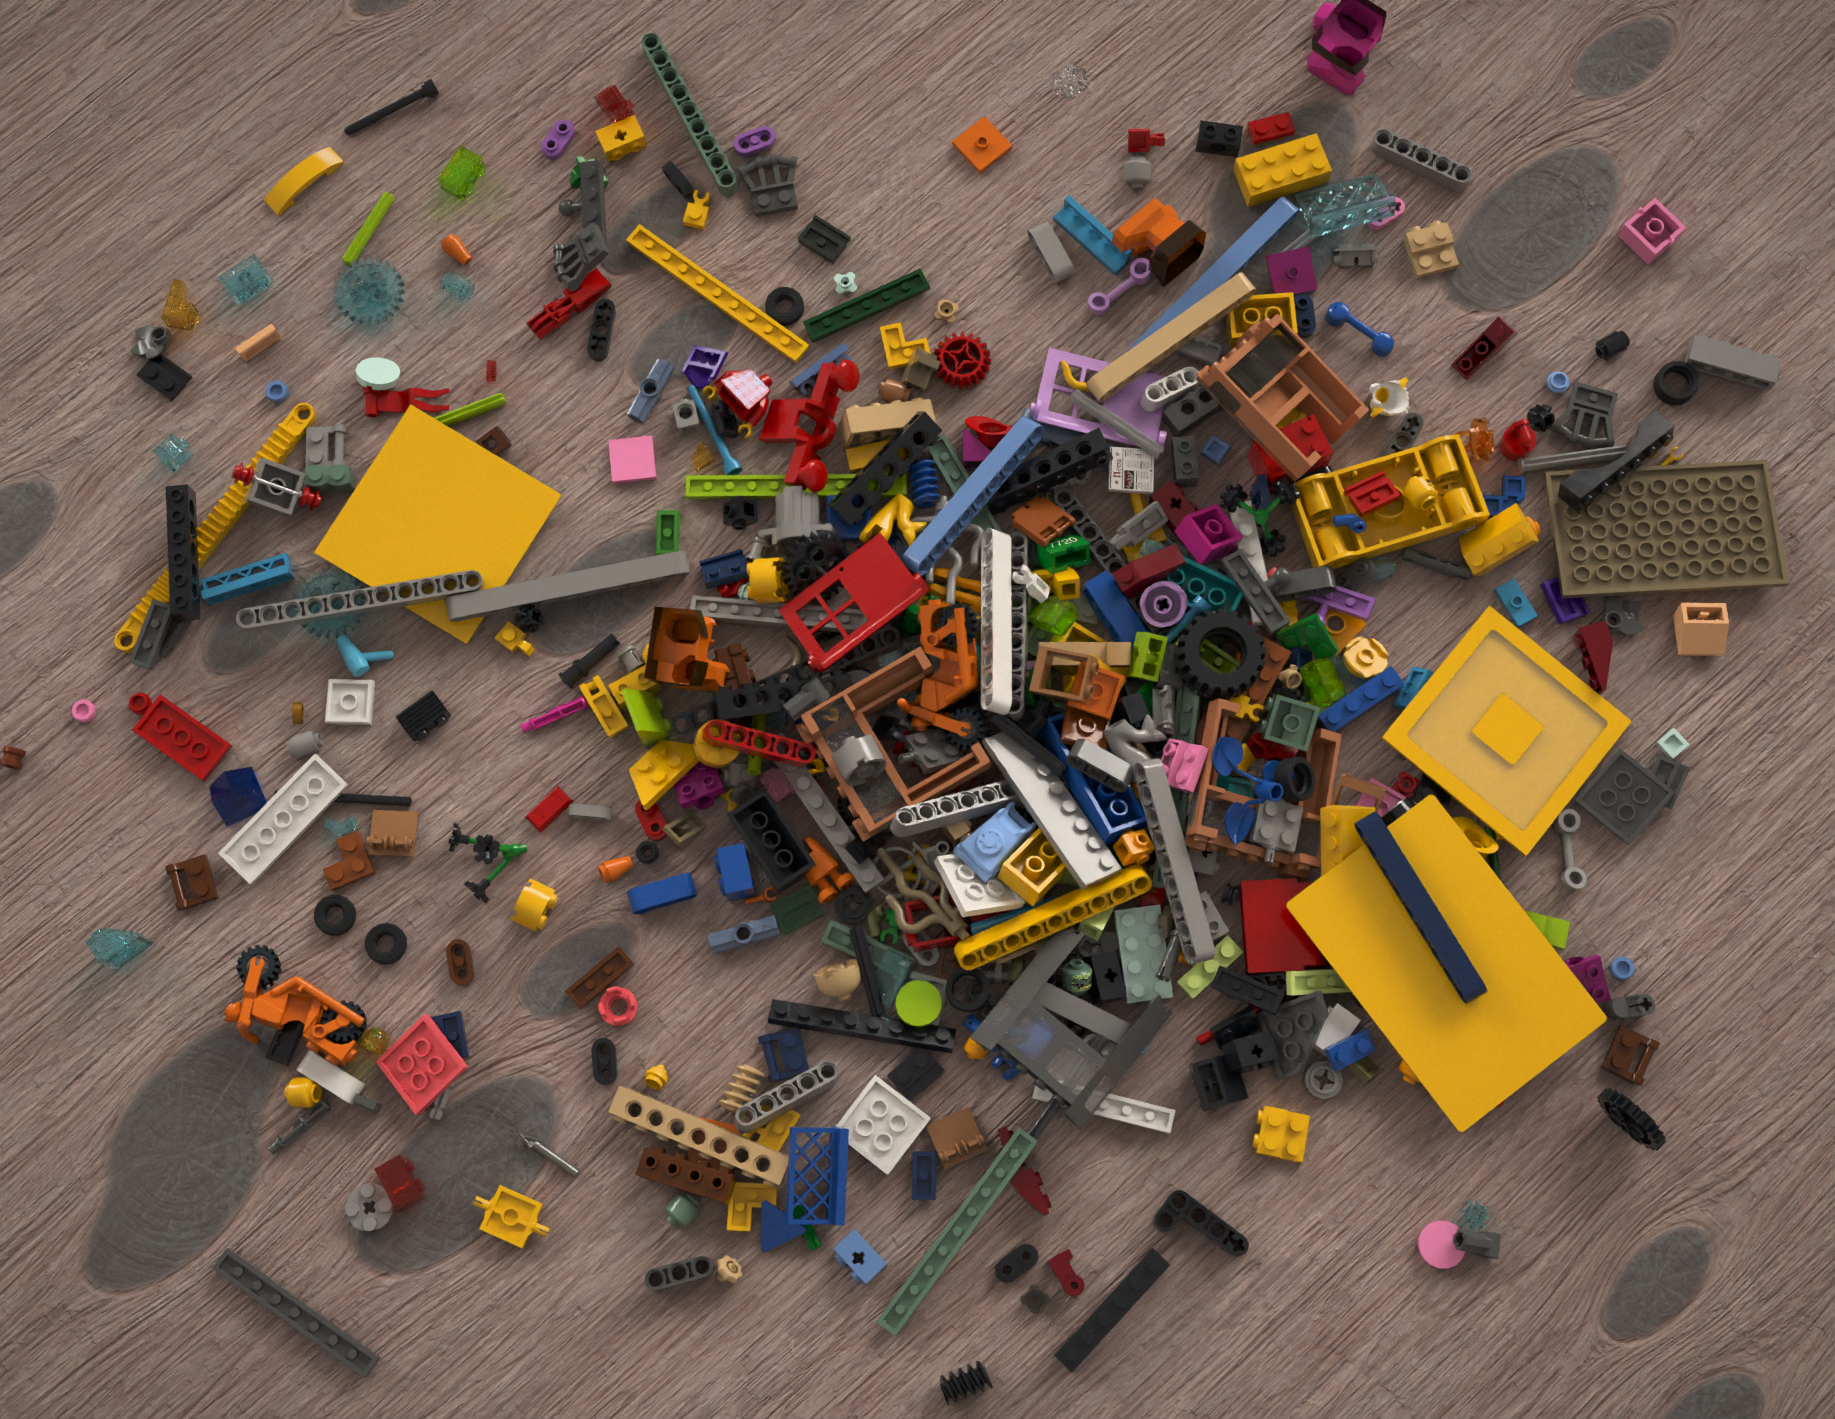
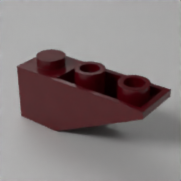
[1451,316,1518,380]
[1574,621,1613,696]

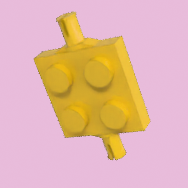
[473,1185,550,1249]

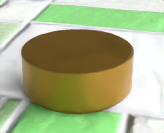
[292,702,304,724]

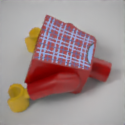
[703,369,772,439]

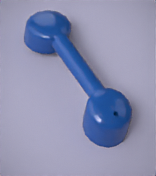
[1325,302,1394,357]

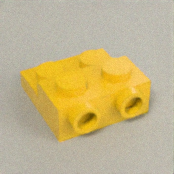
[1252,1106,1310,1163]

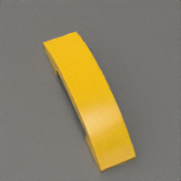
[264,147,344,216]

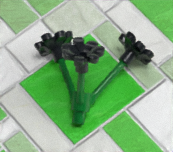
[1220,477,1301,557]
[448,822,527,904]

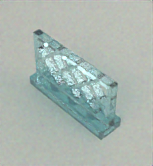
[1295,173,1395,238]

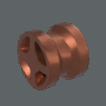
[0,746,26,770]

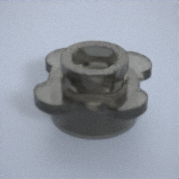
[1020,1285,1049,1314]

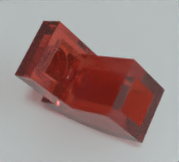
[593,85,635,123]

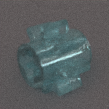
[1460,1199,1491,1229]

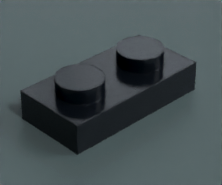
[1209,1006,1261,1050]

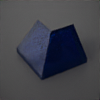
[210,767,267,827]

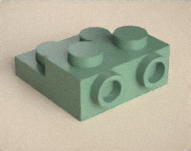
[1258,694,1321,751]

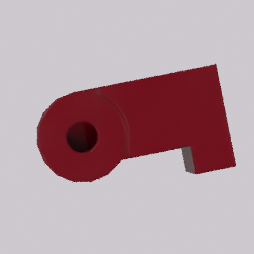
[1047,1249,1084,1296]

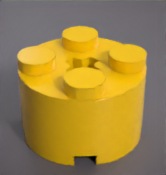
[747,557,790,603]
[693,719,741,768]
[510,878,559,932]

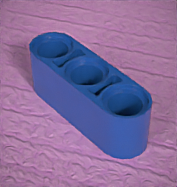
[627,873,697,914]

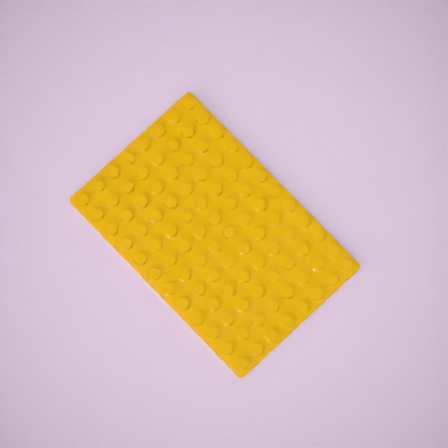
[1286,795,1607,1132]

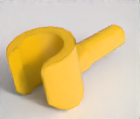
[1659,446,1684,466]

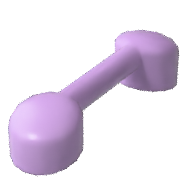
[1088,258,1152,315]

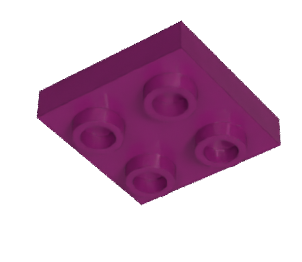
[673,761,725,810]
[1564,954,1611,1004]

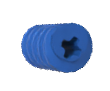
[909,460,940,509]

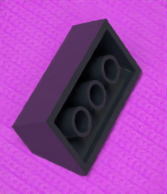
[727,789,816,894]

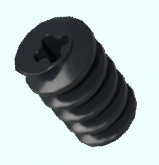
[940,1360,993,1406]

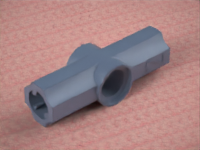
[627,358,675,424]
[708,915,780,955]

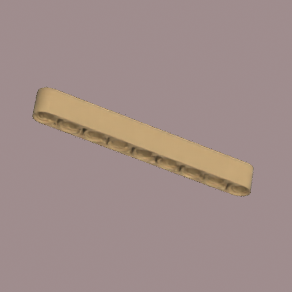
[1086,272,1256,402]

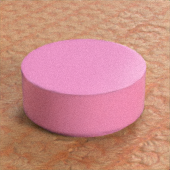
[71,699,97,723]

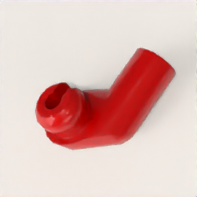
[718,577,749,598]

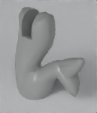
[1103,714,1167,785]

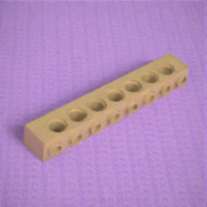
[608,1086,789,1188]

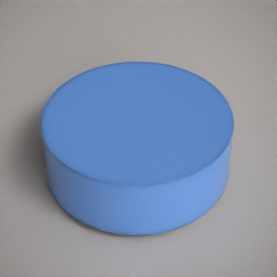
[265,381,289,404]
[1609,957,1635,981]

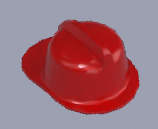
[965,416,1012,450]

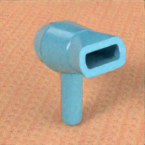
[336,635,394,677]

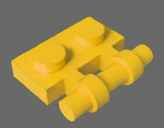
[743,1105,801,1152]

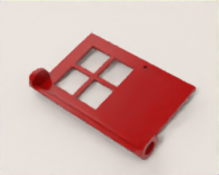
[778,533,931,673]

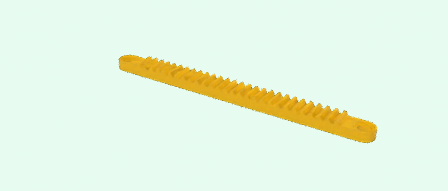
[114,403,317,653]

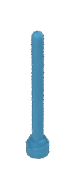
[687,385,743,475]
[1128,594,1212,680]

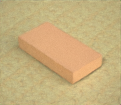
[235,324,281,362]

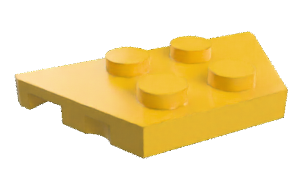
[629,740,699,811]

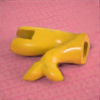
[859,493,927,546]

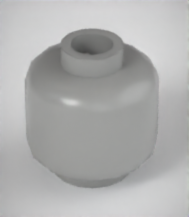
[1123,157,1151,189]

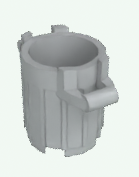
[759,486,836,552]

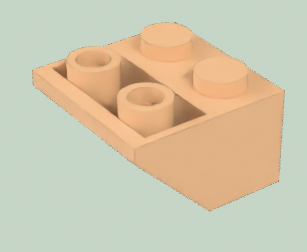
[1673,603,1729,656]

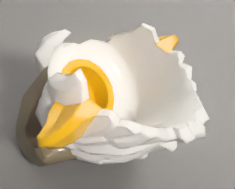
[1364,377,1410,417]

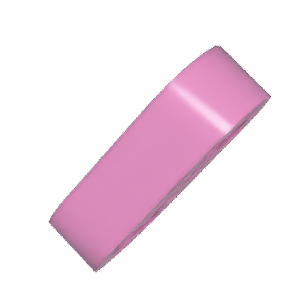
[1366,197,1405,230]

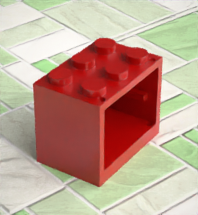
[1247,414,1333,495]

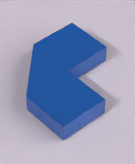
[1483,475,1526,519]

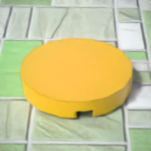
[1343,637,1388,679]

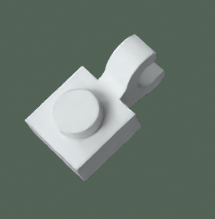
[1012,565,1050,603]

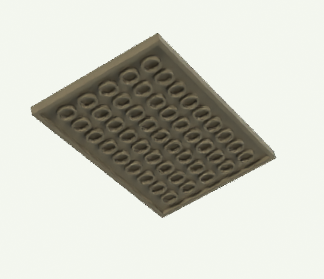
[1544,460,1789,599]

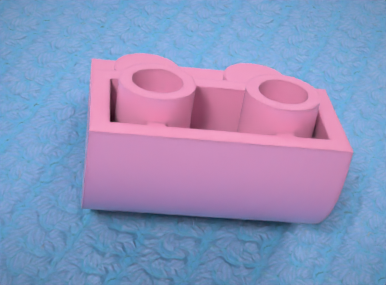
[1161,738,1209,793]

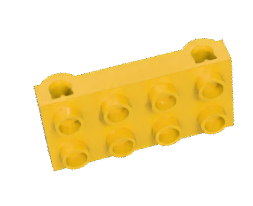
[1291,434,1490,569]

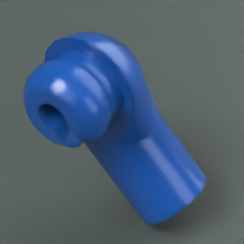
[1333,514,1366,534]

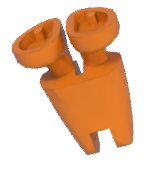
[805,836,855,905]

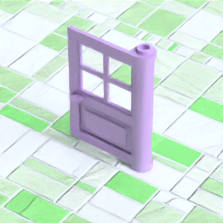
[1029,348,1167,448]

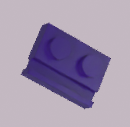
[1540,577,1590,625]

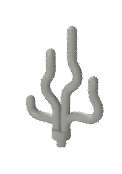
[910,496,984,606]

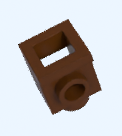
[475,426,512,455]

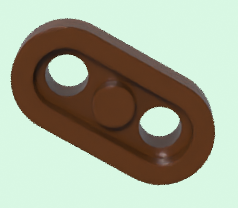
[446,939,475,986]

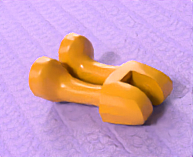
[928,568,981,616]

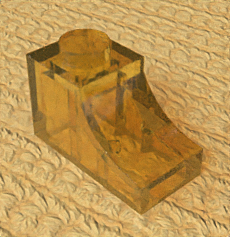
[161,279,199,332]

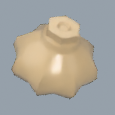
[717,1255,743,1284]

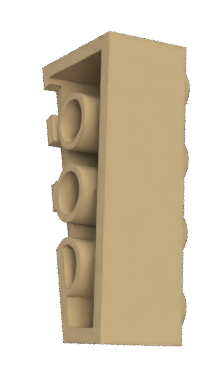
[837,398,936,451]

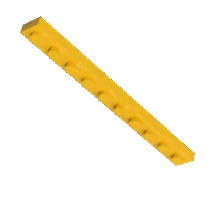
[626,224,809,364]

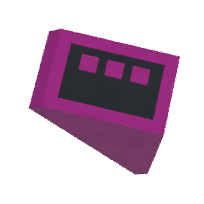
[963,429,991,469]

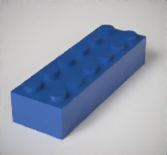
[1039,713,1147,845]

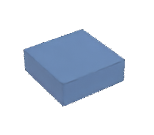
[1200,435,1231,466]

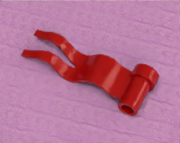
[363,385,450,417]

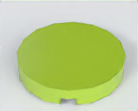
[895,980,942,1027]

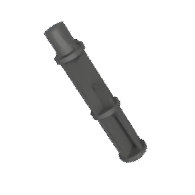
[268,1099,331,1155]

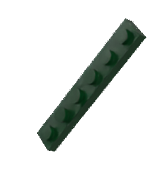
[803,268,930,343]

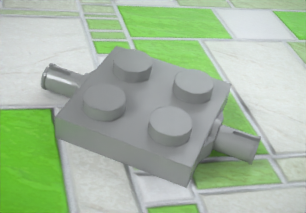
[1249,797,1304,864]

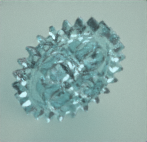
[333,256,405,326]
[293,567,366,639]

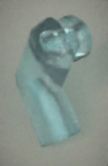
[323,816,358,836]

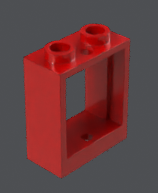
[904,894,967,952]

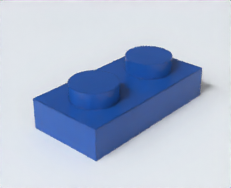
[1324,1029,1377,1071]

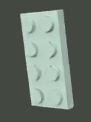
[1113,905,1173,1003]

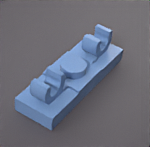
[789,343,851,395]

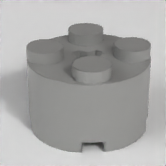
[832,734,887,786]

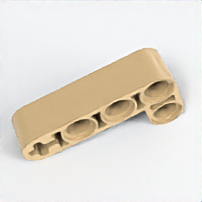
[1039,642,1131,665]

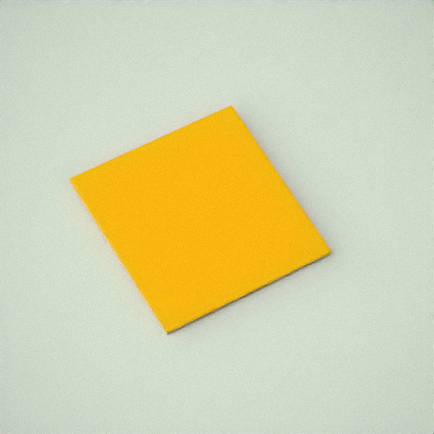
[314,405,562,644]

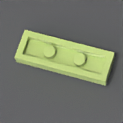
[1177,935,1243,1000]
[1286,969,1351,995]

